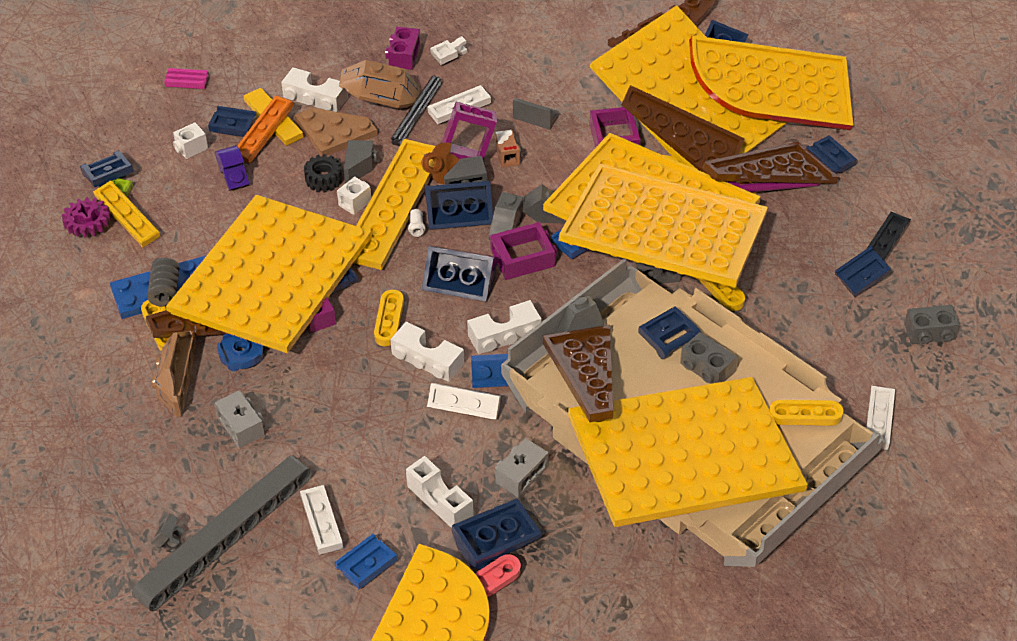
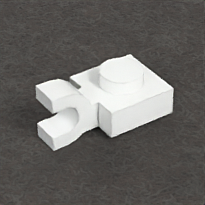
[430,36,467,65]

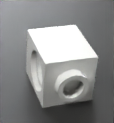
[173,123,208,159]
[337,177,371,215]

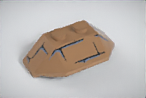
[339,60,421,108]
[152,331,197,417]

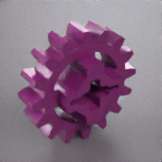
[62,197,110,238]

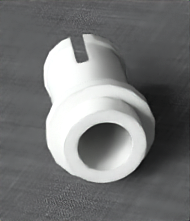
[408,209,425,237]

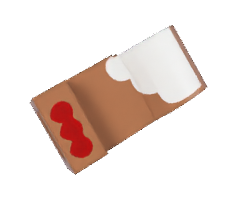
[495,130,520,168]

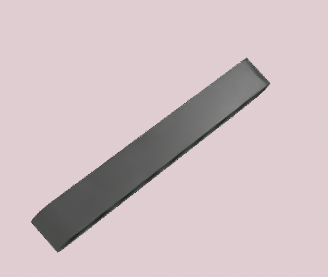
[132,455,313,611]

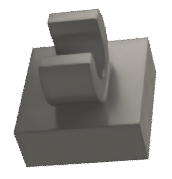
[151,514,184,548]

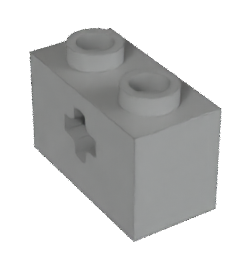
[214,390,265,448]
[495,438,549,498]

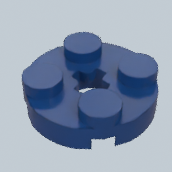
[217,334,264,371]

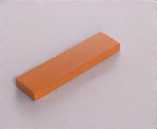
[237,95,294,164]

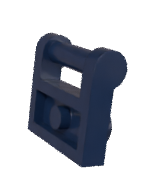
[80,150,133,188]
[638,306,701,359]

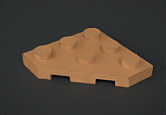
[294,108,378,156]

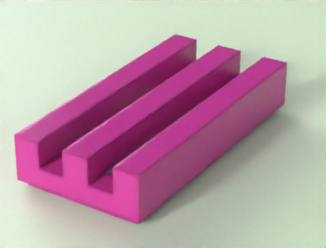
[164,68,209,89]

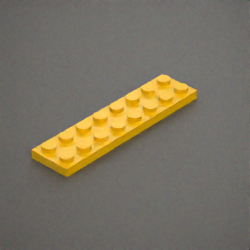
[354,139,435,270]

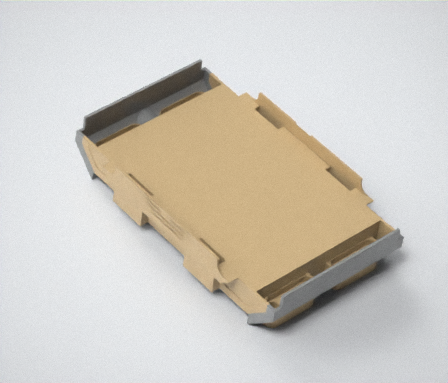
[501,258,883,567]

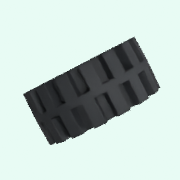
[304,154,343,193]

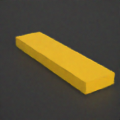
[243,88,304,146]
[93,181,161,248]

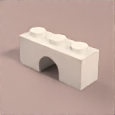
[281,68,348,112]
[467,300,541,354]
[391,322,464,382]
[406,456,474,528]

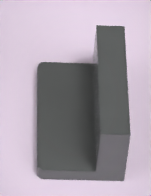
[513,98,559,130]

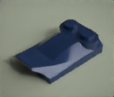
[452,498,546,570]

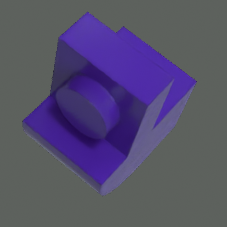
[215,145,249,191]

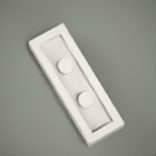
[427,85,491,124]
[427,383,501,420]
[866,385,895,450]
[300,485,343,555]

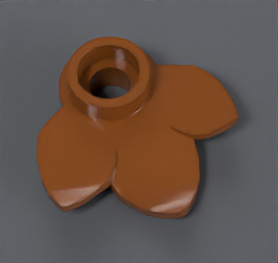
[421,142,459,185]

